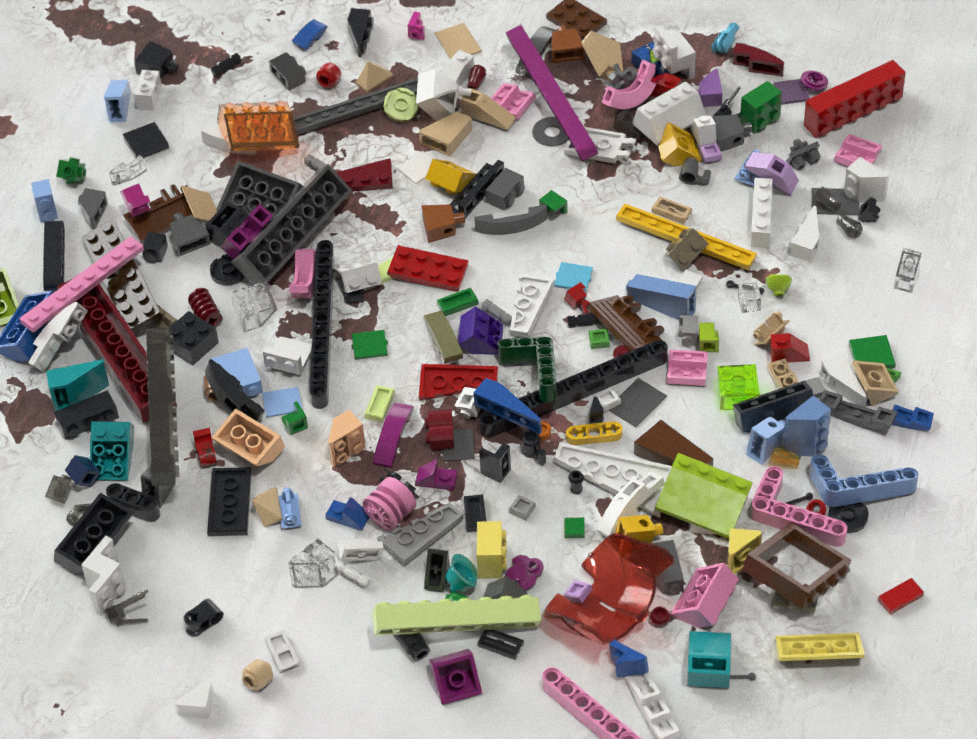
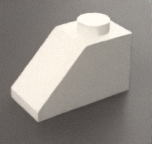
[690,116,717,146]

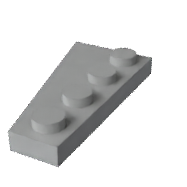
[377,503,464,565]

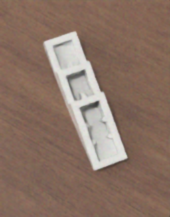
[625,673,681,739]

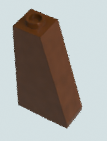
[634,420,714,466]

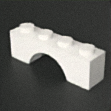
[751,178,773,248]

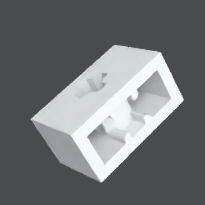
[134,70,162,111]

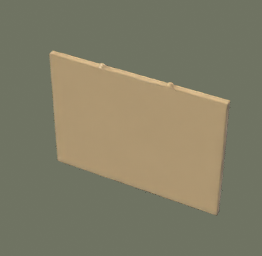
[434,23,482,59]
[181,185,217,222]

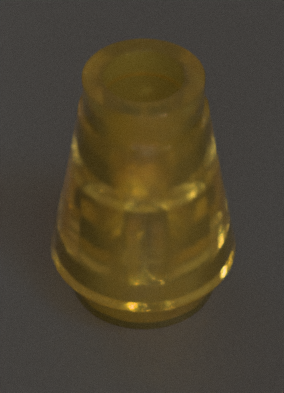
[770,446,801,468]

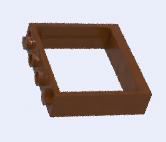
[742,522,851,609]

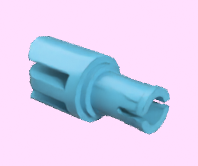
[711,22,739,53]

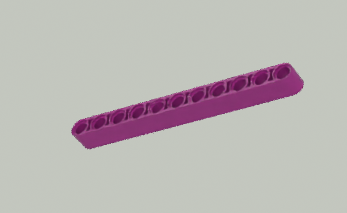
[505,24,599,162]

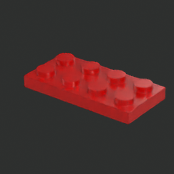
[387,245,469,292]

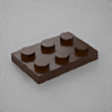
[546,0,607,41]

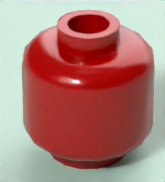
[316,63,342,88]

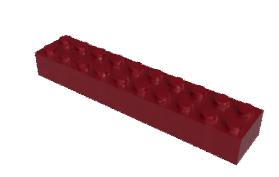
[57,279,177,423]

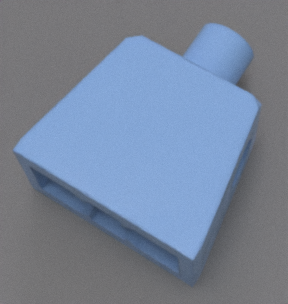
[746,417,785,465]

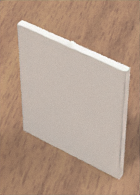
[397,151,433,184]

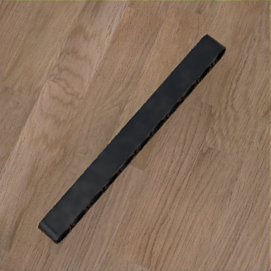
[310,240,335,409]
[479,340,668,438]

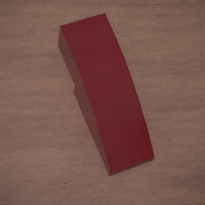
[733,43,784,77]

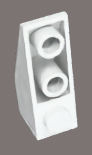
[789,206,819,262]
[821,354,868,407]

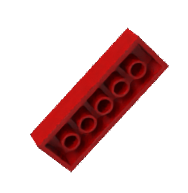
[804,60,906,138]

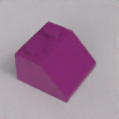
[429,649,482,705]

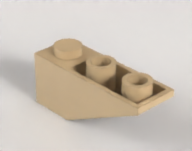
[460,88,516,130]

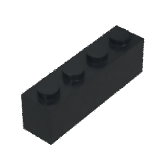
[733,380,813,433]

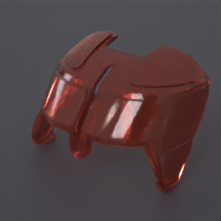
[542,533,675,645]

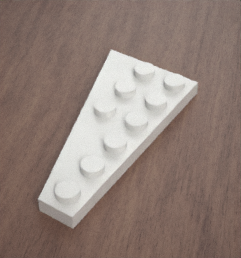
[555,442,672,518]

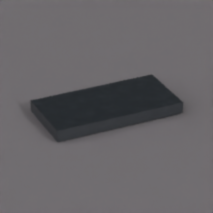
[207,467,252,536]

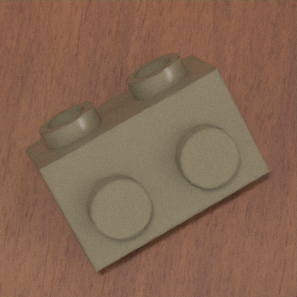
[664,228,709,270]

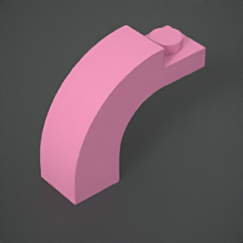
[602,60,656,109]
[289,249,316,298]

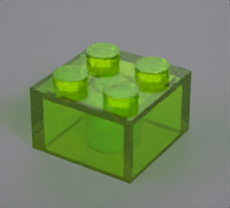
[716,364,760,411]

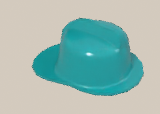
[445,553,478,592]

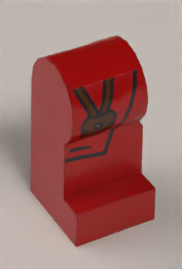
[192,427,217,467]

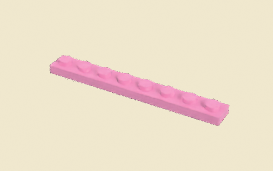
[20,236,144,333]

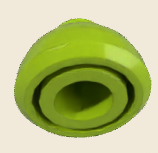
[766,274,792,296]

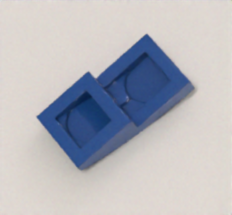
[292,19,328,51]
[892,404,934,430]

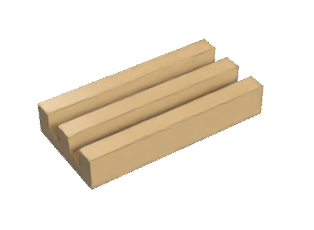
[651,196,692,224]

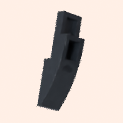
[205,359,265,422]

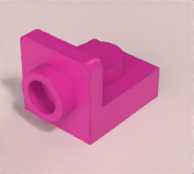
[407,11,425,40]

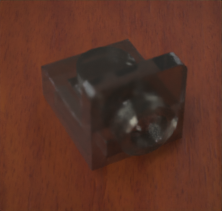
[45,474,77,504]

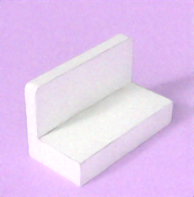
[337,538,384,561]

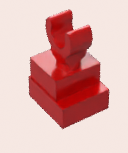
[564,282,589,314]

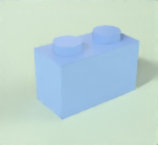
[31,179,58,223]

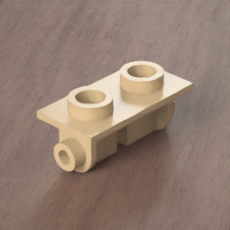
[753,311,790,345]

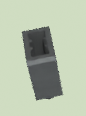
[633,540,684,594]

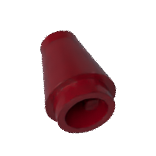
[467,65,487,91]

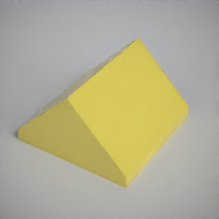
[728,529,762,574]

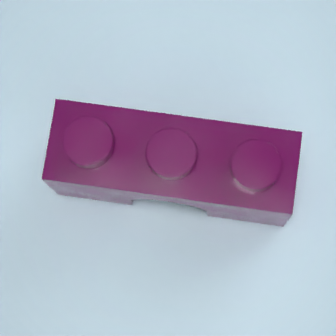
[221,204,273,259]

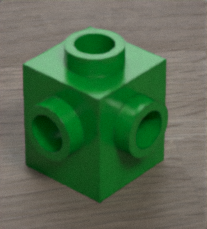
[56,157,86,184]

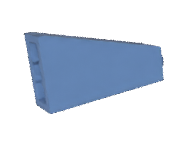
[626,274,697,320]

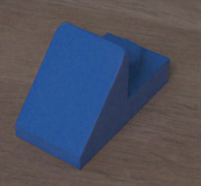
[325,497,369,531]
[609,640,649,678]

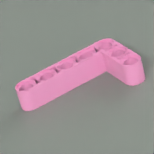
[751,466,847,547]

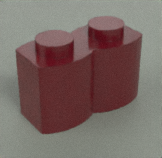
[425,409,454,450]

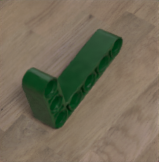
[498,337,557,402]

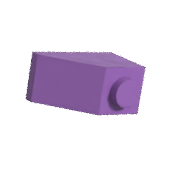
[696,69,722,107]

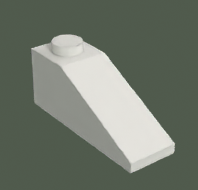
[443,50,474,86]

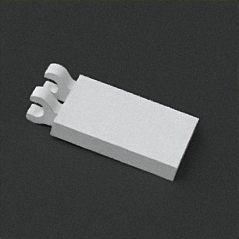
[564,127,637,165]

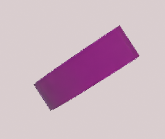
[373,402,414,468]

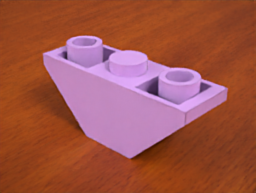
[744,152,799,195]

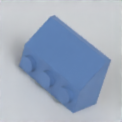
[783,396,831,456]

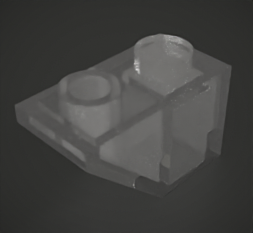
[894,248,922,293]

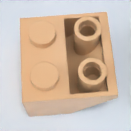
[328,410,366,467]

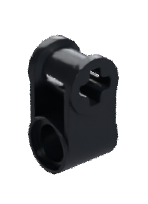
[184,598,224,637]

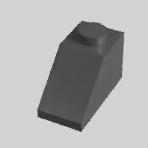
[78,188,108,229]

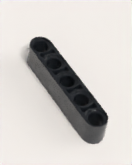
[43,220,65,292]

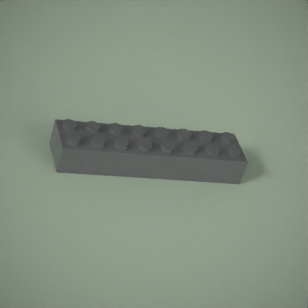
[232,164,352,289]

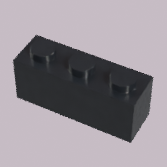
[54,390,119,440]

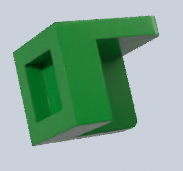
[539,190,568,214]
[281,401,308,435]

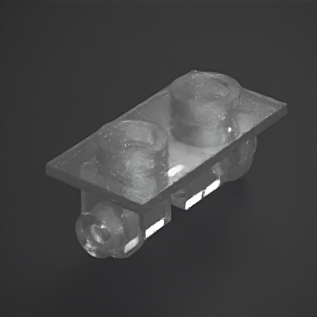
[489,63,526,84]

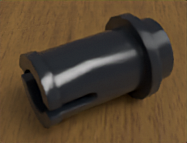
[568,470,584,494]

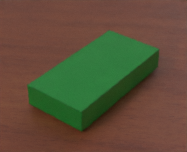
[437,288,479,316]

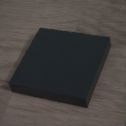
[123,122,169,160]

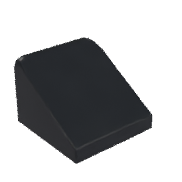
[589,396,604,424]

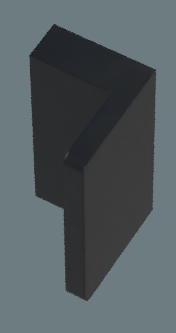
[479,443,511,483]

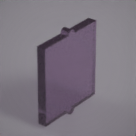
[773,79,810,105]

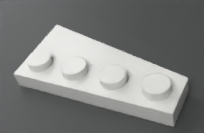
[510,274,555,338]

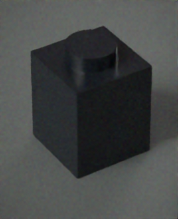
[142,232,168,263]

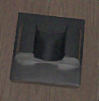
[858,197,881,222]

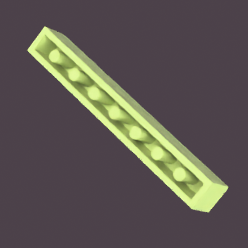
[372,595,541,636]

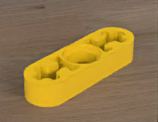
[566,421,623,445]

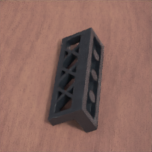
[449,160,504,219]

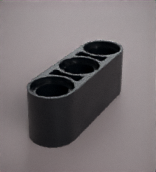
[106,483,160,522]

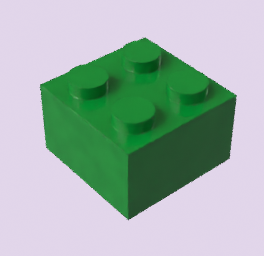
[740,81,782,134]

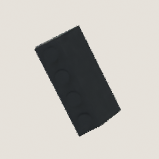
[54,492,134,573]

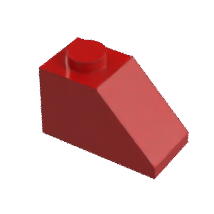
[650,73,682,98]
[769,333,810,363]

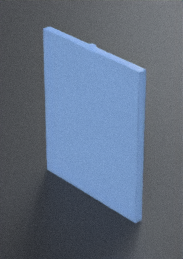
[262,387,302,418]

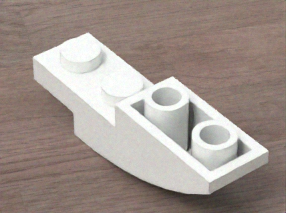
[28,302,88,373]
[597,471,665,539]

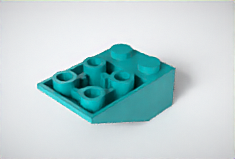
[46,359,109,411]
[90,422,134,480]
[687,631,731,688]

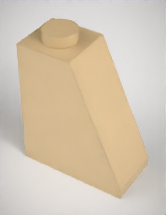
[582,31,623,82]
[419,111,472,157]

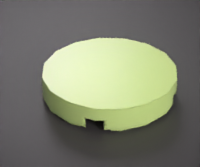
[383,88,418,122]

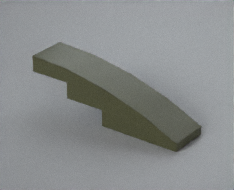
[424,311,463,363]

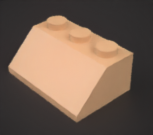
[211,409,285,467]

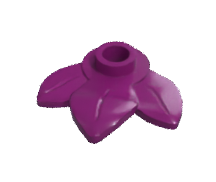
[504,555,544,591]

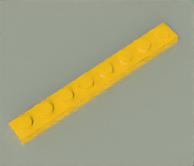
[616,203,757,271]

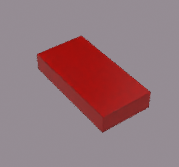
[878,578,924,615]

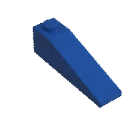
[473,378,542,434]

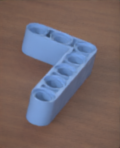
[809,454,919,507]

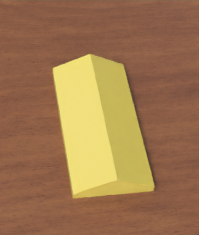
[776,633,865,661]

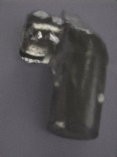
[66,503,91,526]

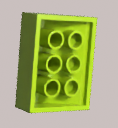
[655,453,753,539]

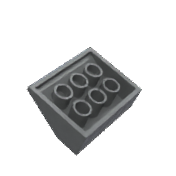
[216,161,303,218]

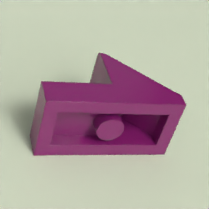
[415,459,458,491]

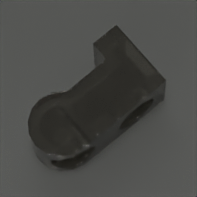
[613,109,646,142]

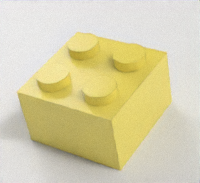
[477,521,507,579]

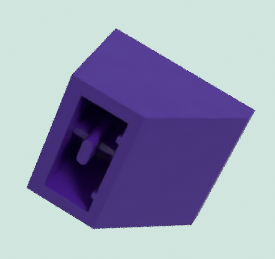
[458,306,503,355]

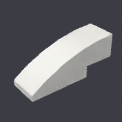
[201,122,257,155]

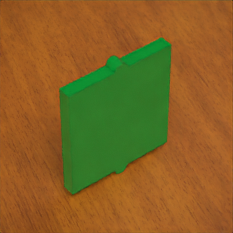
[351,330,388,360]

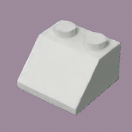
[844,157,889,203]

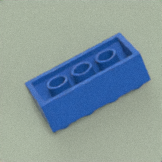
[0,291,53,362]

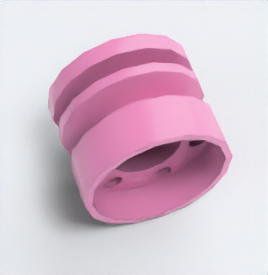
[362,477,416,531]

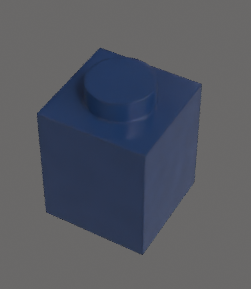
[65,455,100,487]

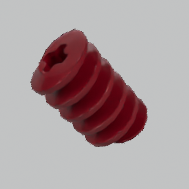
[188,288,223,327]

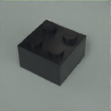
[163,311,219,366]

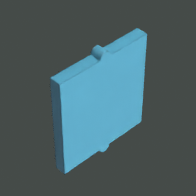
[554,262,593,292]

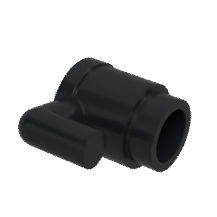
[522,430,546,465]

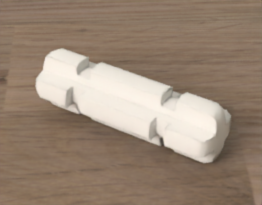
[334,560,370,588]

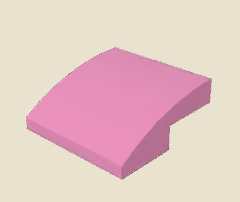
[491,83,536,120]
[834,134,883,166]
[667,349,708,386]

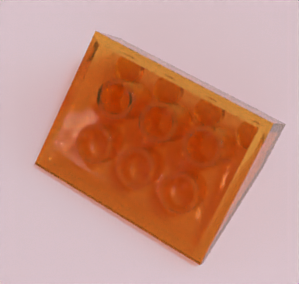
[217,101,299,151]

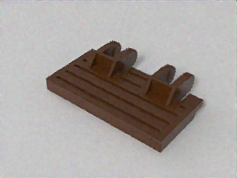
[123,184,193,244]
[587,295,665,351]

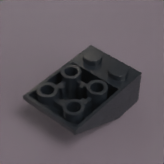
[206,202,249,246]

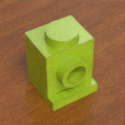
[699,322,719,353]

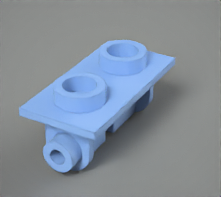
[279,487,302,529]

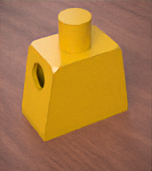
[613,515,663,557]

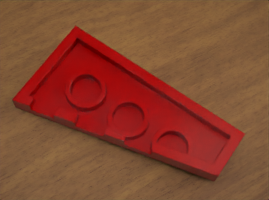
[419,364,498,401]

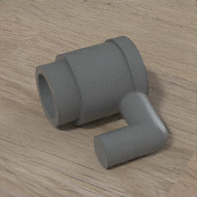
[679,158,711,185]

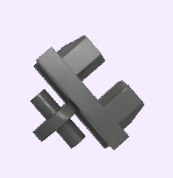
[608,63,637,89]
[786,139,821,170]

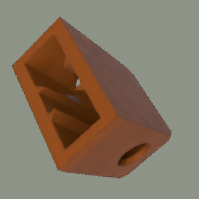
[552,25,585,63]
[421,204,465,243]

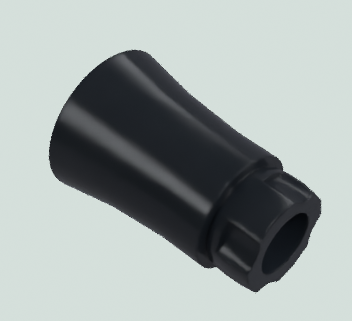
[392,633,430,661]

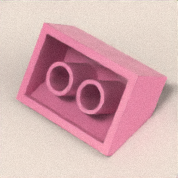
[670,563,739,628]

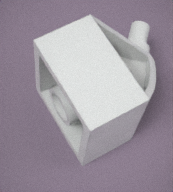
[416,69,471,121]

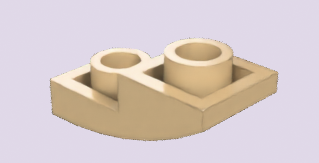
[767,359,798,389]

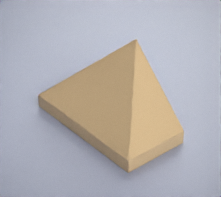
[356,62,394,93]
[252,487,283,527]

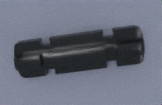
[211,53,242,77]
[567,313,601,327]

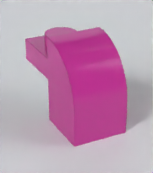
[120,183,150,217]

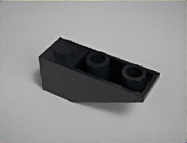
[347,8,374,57]

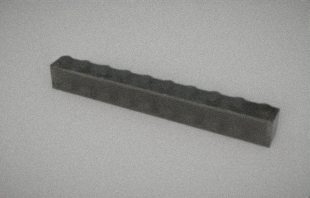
[146,328,179,486]

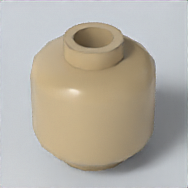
[242,659,273,690]

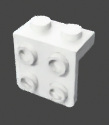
[333,257,382,293]
[263,337,312,375]

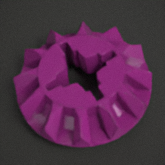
[800,70,828,92]

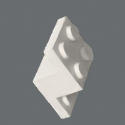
[653,25,696,80]
[82,536,126,616]

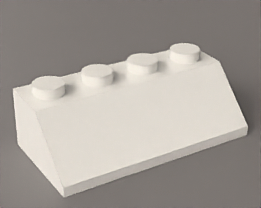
[632,82,706,145]

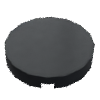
[210,254,245,286]
[828,503,869,533]

